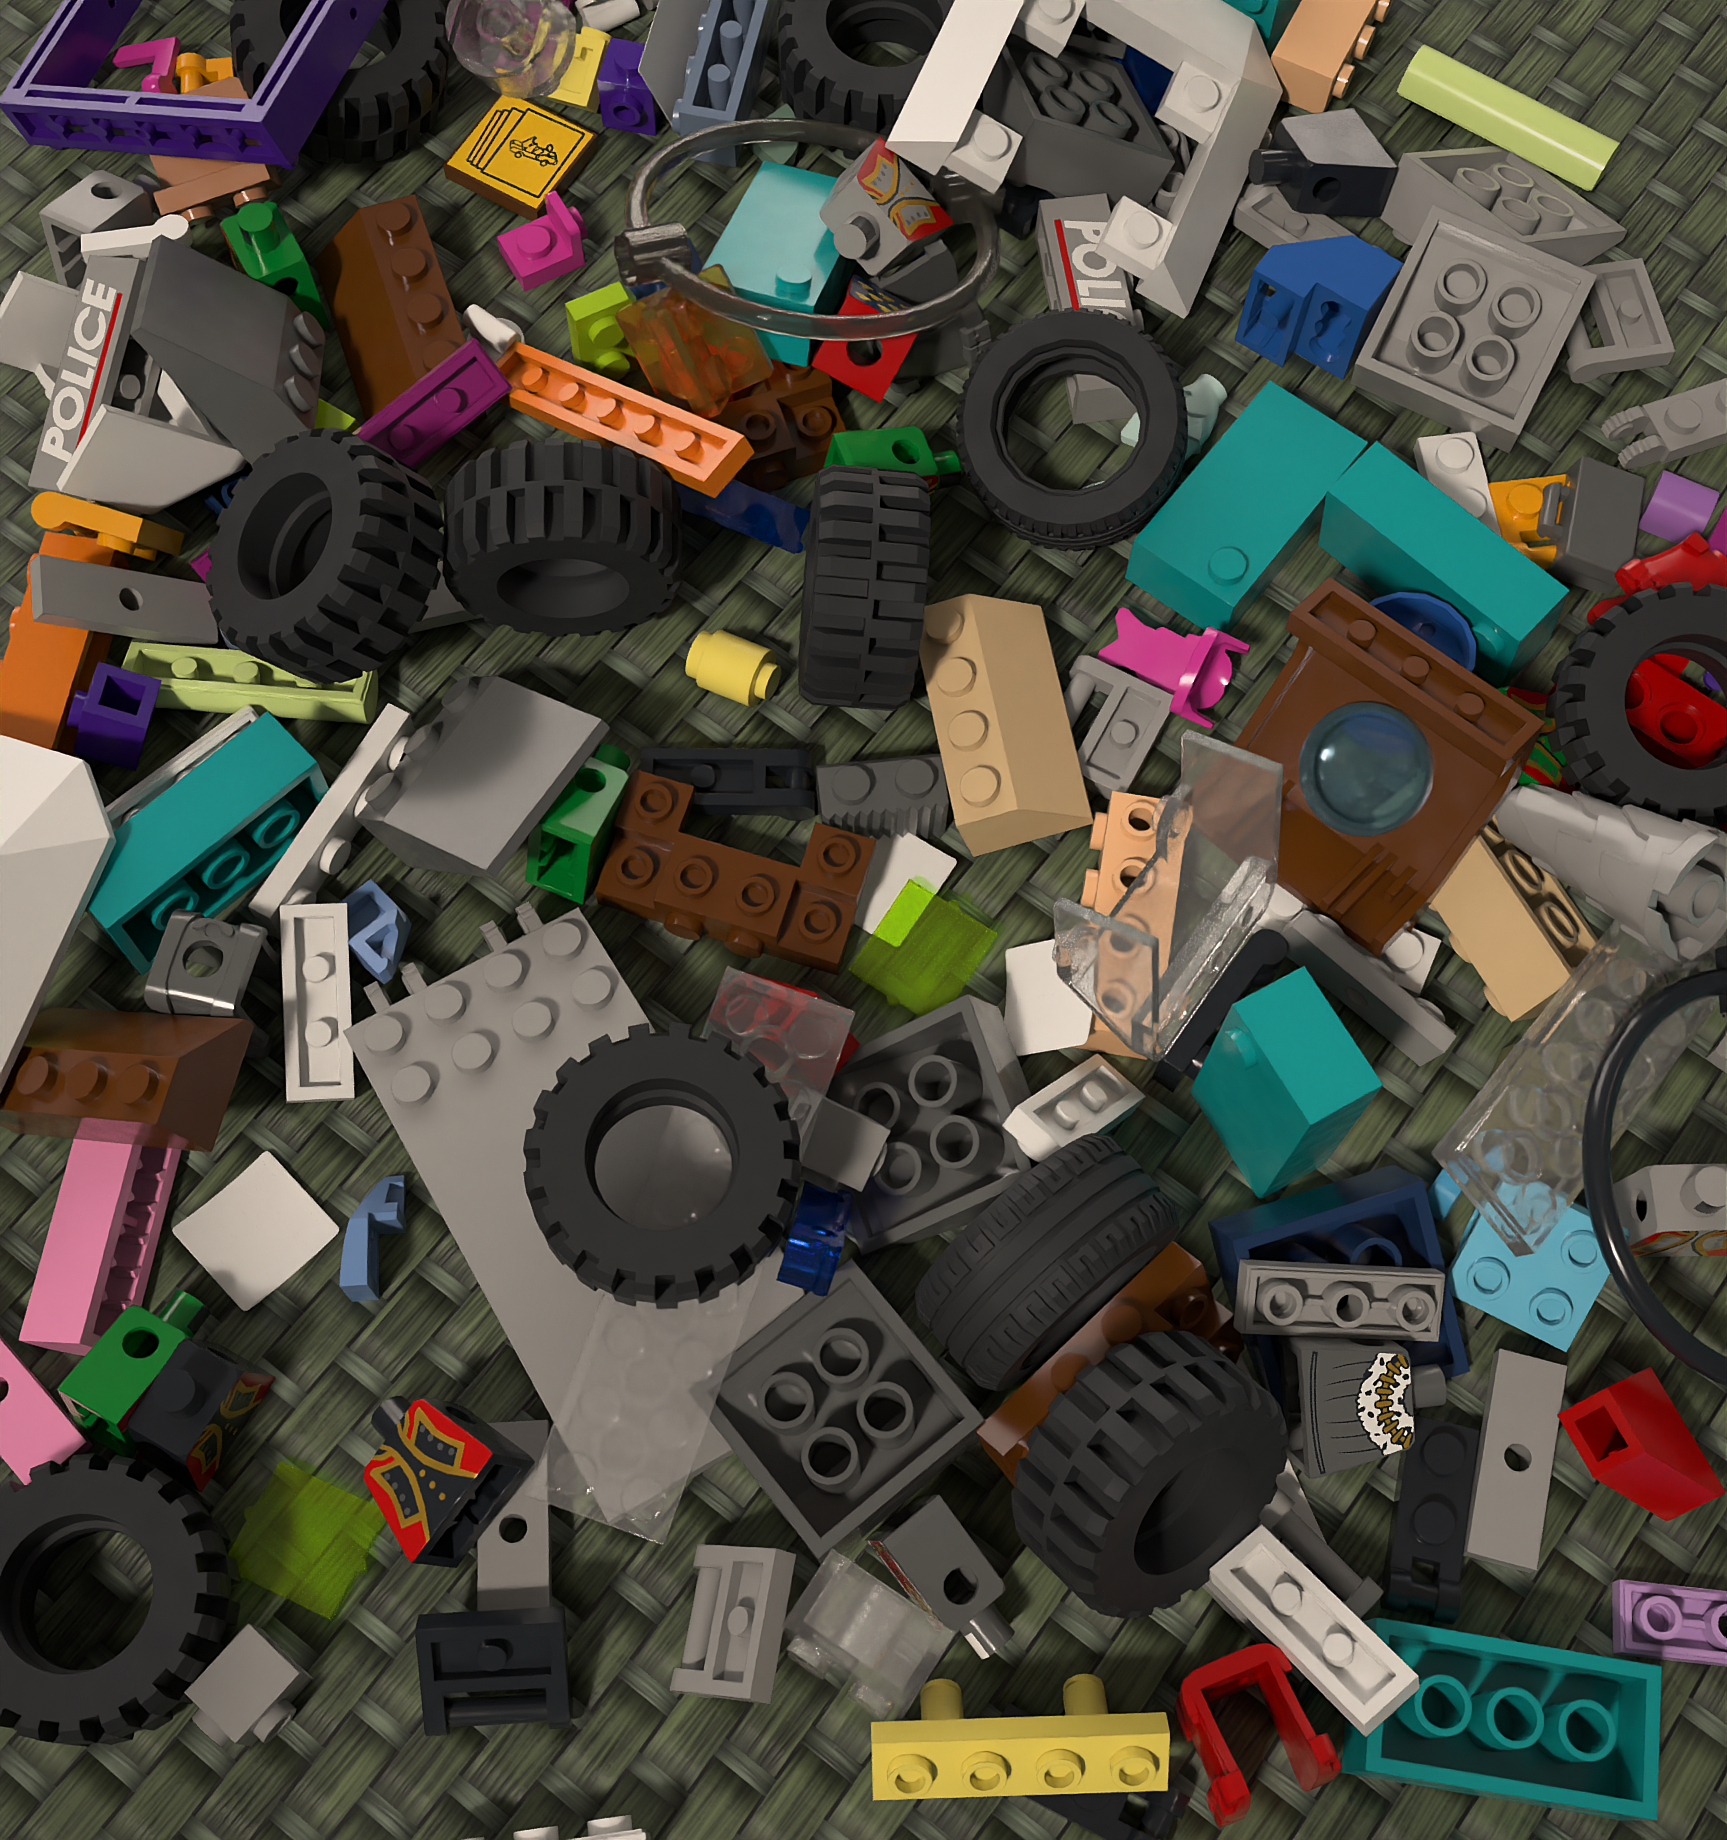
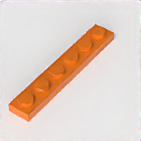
[495,340,754,498]

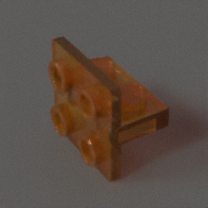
[615,264,774,420]

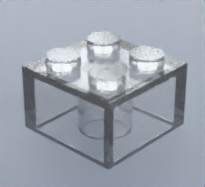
[782,1548,956,1722]

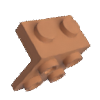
[149,77,283,226]

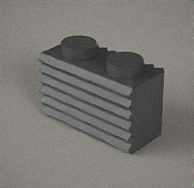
[816,753,949,840]

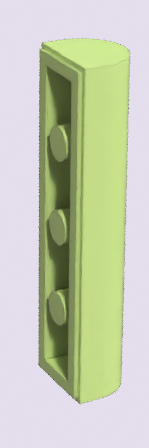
[1396,44,1621,191]
[121,642,378,724]

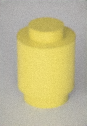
[685,630,781,708]

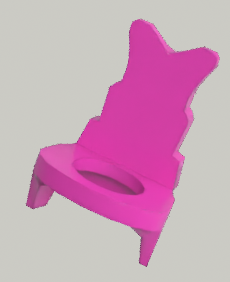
[1096,607,1250,729]

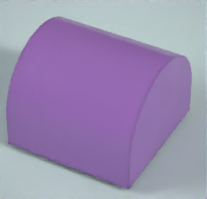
[1638,469,1719,544]

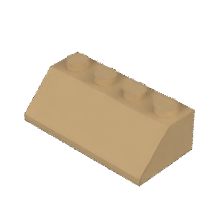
[919,593,1094,857]
[1372,770,1620,1023]

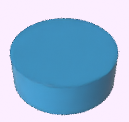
[1427,1155,1479,1223]

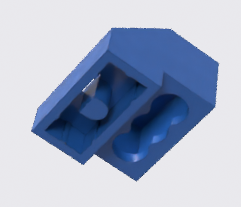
[1234,235,1403,380]

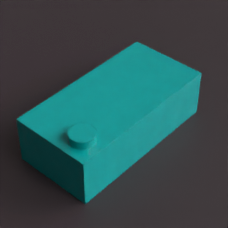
[693,160,858,368]
[1125,380,1368,635]
[1318,441,1570,689]
[85,711,329,976]
[1190,966,1383,1201]
[1341,1618,1662,1821]

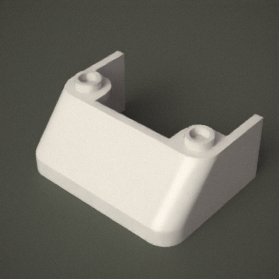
[0,271,247,516]

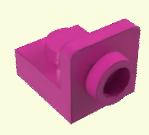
[497,190,588,292]

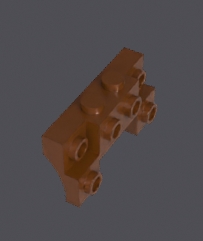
[634,349,847,514]
[595,769,876,976]
[975,1241,1245,1488]

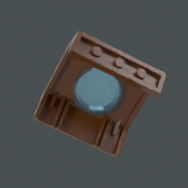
[1179,577,1545,959]

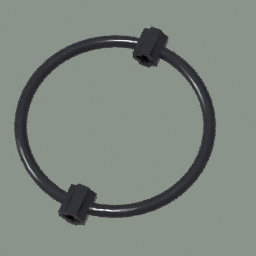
[1582,945,1727,1387]

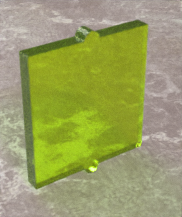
[849,878,998,1017]
[228,1461,386,1621]

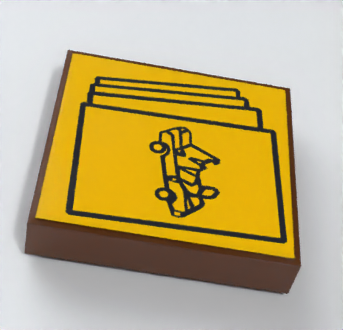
[443,89,599,221]

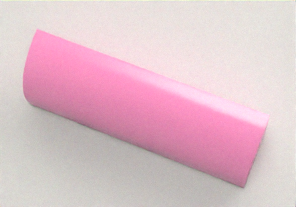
[19,1139,181,1356]

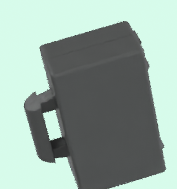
[1537,456,1645,594]

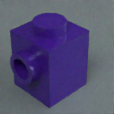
[597,37,663,136]
[67,662,162,771]

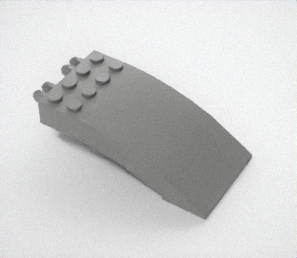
[343,901,805,1526]

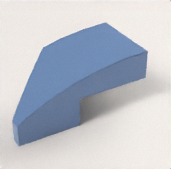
[339,879,412,984]
[340,1176,406,1302]

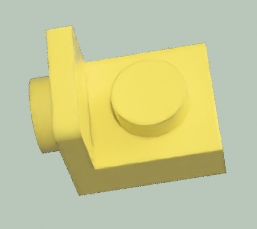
[540,26,613,113]

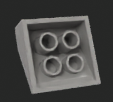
[1379,146,1628,267]
[1350,205,1597,453]

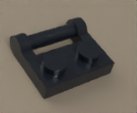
[415,1606,573,1736]

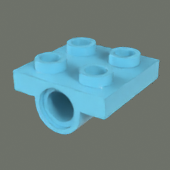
[1446,1168,1630,1352]

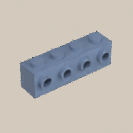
[672,0,782,167]

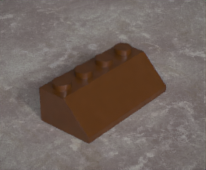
[314,194,487,424]
[0,1007,255,1153]

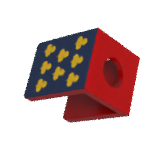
[811,275,921,403]

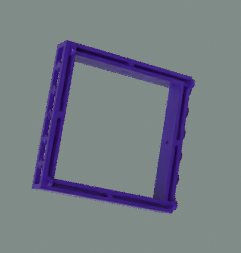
[0,0,388,169]

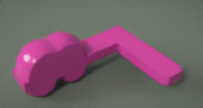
[111,36,181,94]

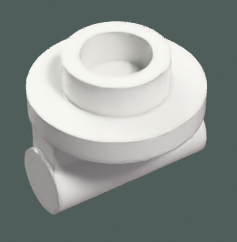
[575,0,640,32]
[462,304,525,363]

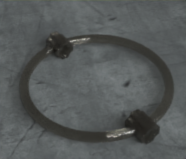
[614,118,1004,341]

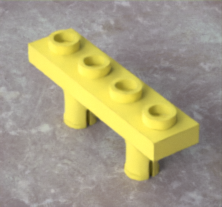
[871,1674,1170,1801]

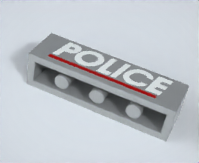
[1035,193,1144,424]
[28,255,161,512]

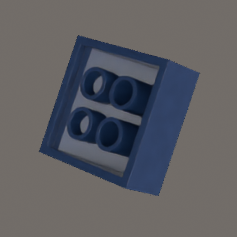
[1208,1164,1470,1417]

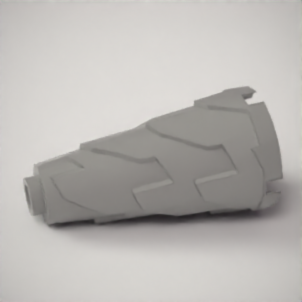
[1495,783,1727,962]

